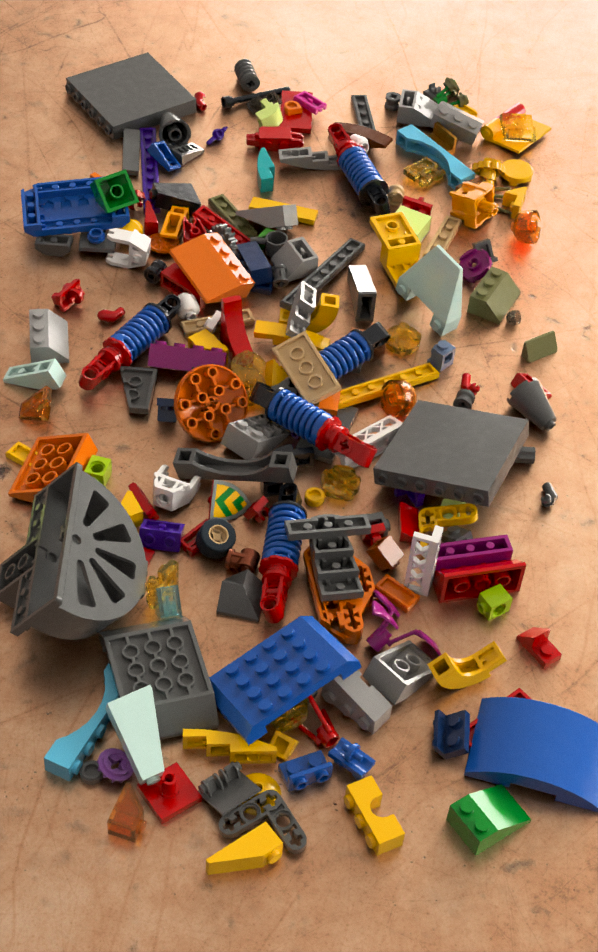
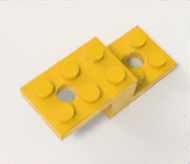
[369,212,421,288]

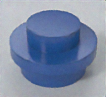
[87,228,105,244]

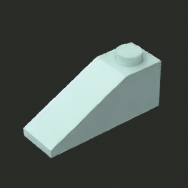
[3,358,67,391]

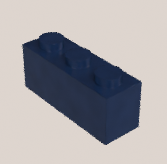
[235,241,272,286]

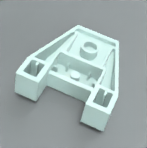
[395,245,463,337]

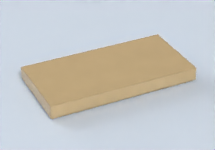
[272,331,342,405]

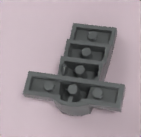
[284,514,371,602]

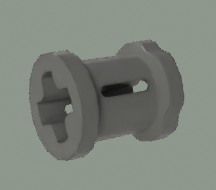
[271,264,289,288]

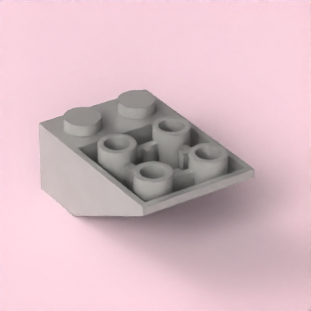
[397,89,439,128]
[221,414,290,460]

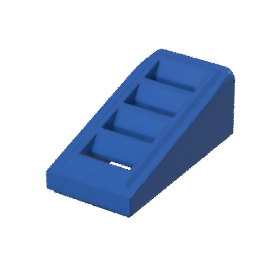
[147,140,181,172]

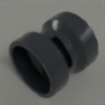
[144,259,167,284]

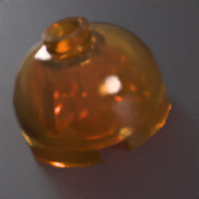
[511,210,541,244]
[380,379,417,418]

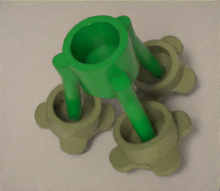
[432,77,469,107]

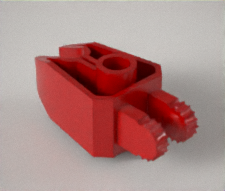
[182,216,207,243]

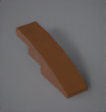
[327,122,393,148]

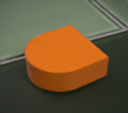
[284,101,302,116]

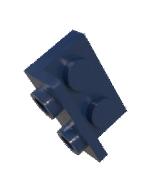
[432,710,470,760]

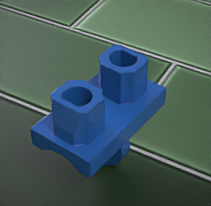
[328,737,376,780]

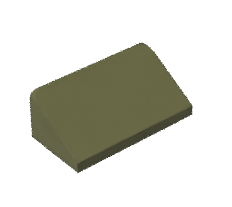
[521,331,558,363]

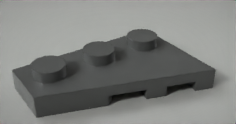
[120,366,158,414]

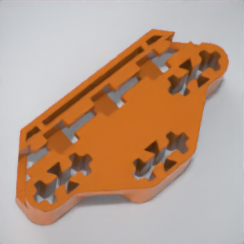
[303,546,375,645]

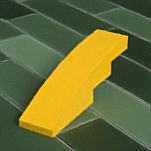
[254,320,330,351]
[183,729,277,764]

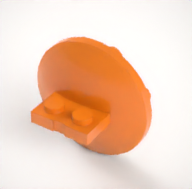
[174,364,248,443]

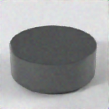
[80,760,103,785]

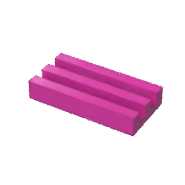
[293,91,327,115]

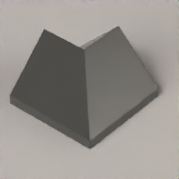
[216,569,263,622]

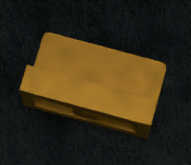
[427,122,457,155]

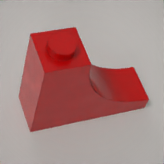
[161,262,205,310]
[220,295,253,369]

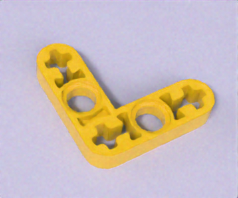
[418,503,478,559]

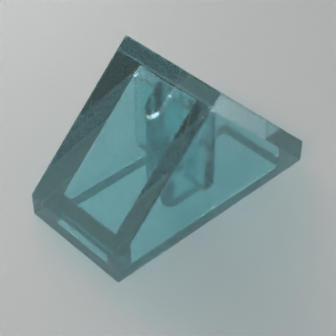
[155,585,183,622]

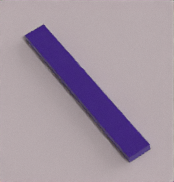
[140,128,161,214]

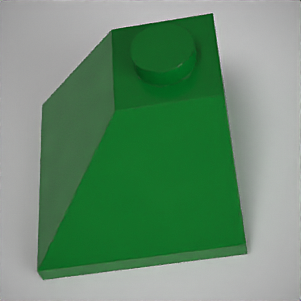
[90,169,139,214]

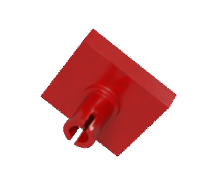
[137,762,202,824]

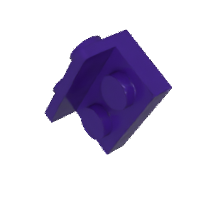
[139,518,185,552]

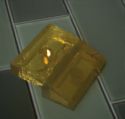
[500,113,536,143]

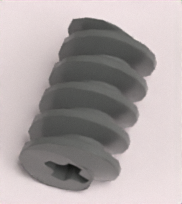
[234,59,260,92]

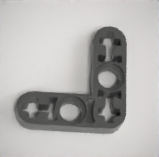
[219,790,307,854]

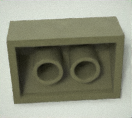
[467,266,521,325]

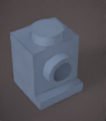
[427,340,456,372]

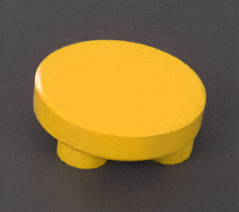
[502,159,533,186]

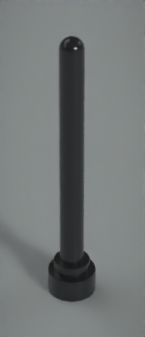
[221,86,291,109]

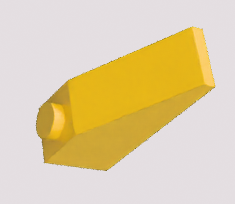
[206,822,283,875]

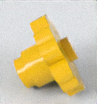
[472,161,506,185]

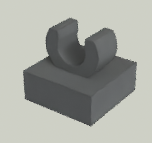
[423,82,445,100]

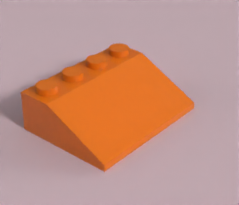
[169,232,255,304]
[8,433,98,503]

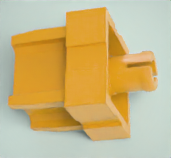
[449,181,499,229]

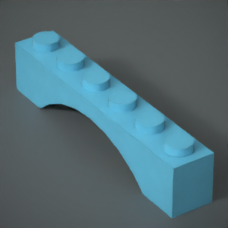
[396,124,475,191]
[44,663,119,782]

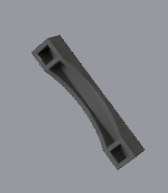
[173,448,298,483]

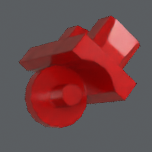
[402,196,433,216]
[51,279,85,312]

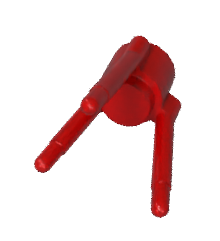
[291,695,340,748]

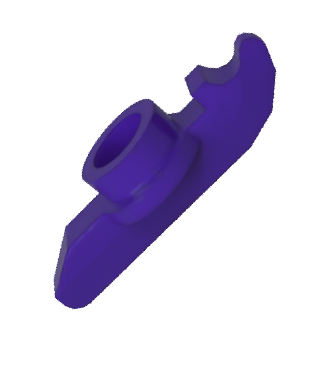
[206,126,228,145]

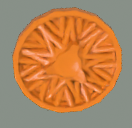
[149,233,180,254]

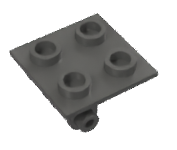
[198,761,262,816]

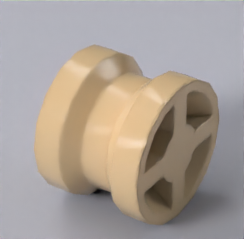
[388,184,404,206]

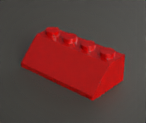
[432,559,526,603]

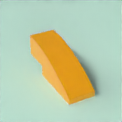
[160,205,189,239]

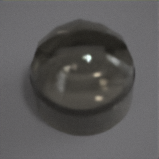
[506,310,521,325]

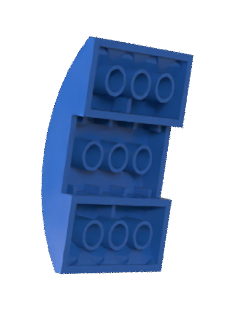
[464,697,598,812]

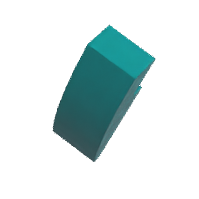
[257,147,275,193]

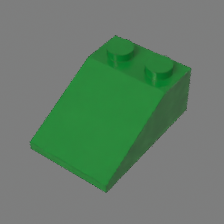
[446,784,531,856]

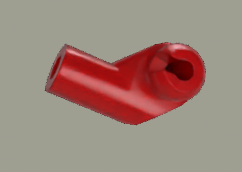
[194,91,207,111]
[97,307,125,323]
[461,373,480,395]

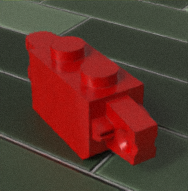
[246,126,304,152]

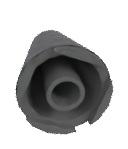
[159,112,191,149]
[507,377,557,431]

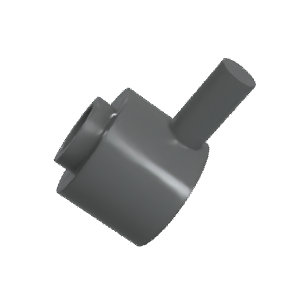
[250,231,288,258]

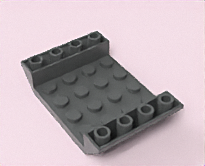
[98,616,219,740]

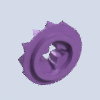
[97,748,133,783]

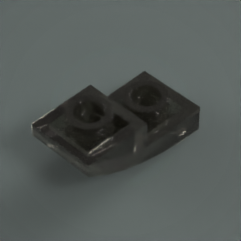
[246,90,283,115]

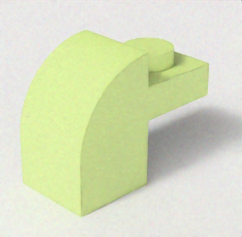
[255,98,283,127]

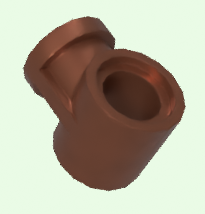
[225,548,261,574]

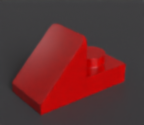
[516,627,562,669]

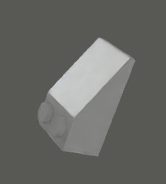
[236,204,298,231]
[363,640,433,705]

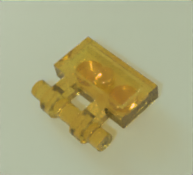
[403,156,446,187]
[146,559,179,609]

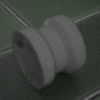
[384,92,401,111]
[453,389,475,409]

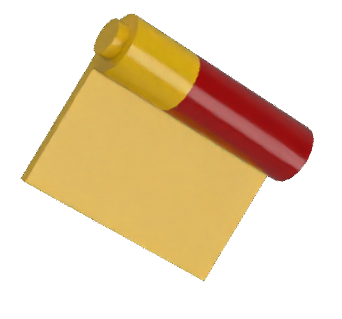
[480,103,551,154]

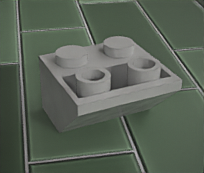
[270,237,318,282]

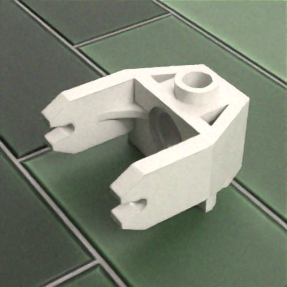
[106,228,151,269]
[153,464,201,511]

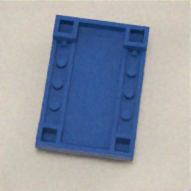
[209,616,362,745]

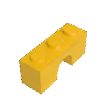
[343,775,405,856]

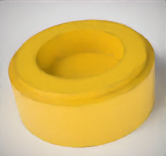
[304,487,325,507]

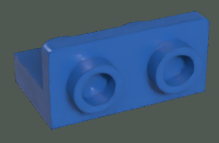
[278,750,333,792]

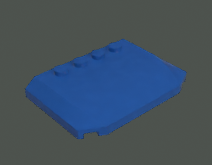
[21,176,130,237]

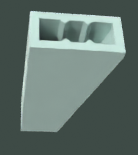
[105,685,165,786]

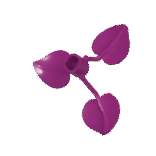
[366,590,442,657]

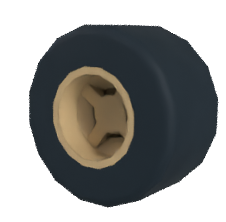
[195,518,236,559]

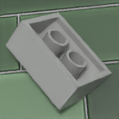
[430,101,485,146]
[29,309,69,363]

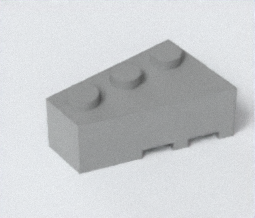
[321,670,392,735]

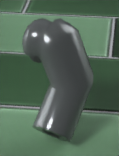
[541,482,558,507]

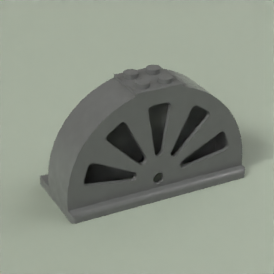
[0,462,148,640]

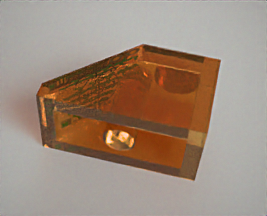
[107,781,147,843]

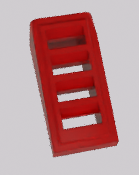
[144,200,158,236]

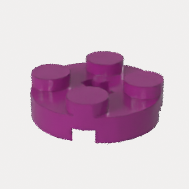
[459,249,492,283]

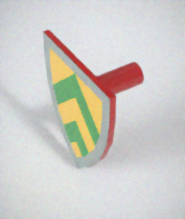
[207,480,251,521]

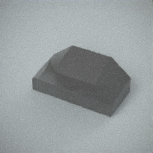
[34,234,74,257]

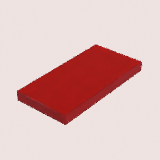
[280,90,313,134]

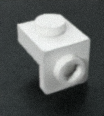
[204,310,221,334]

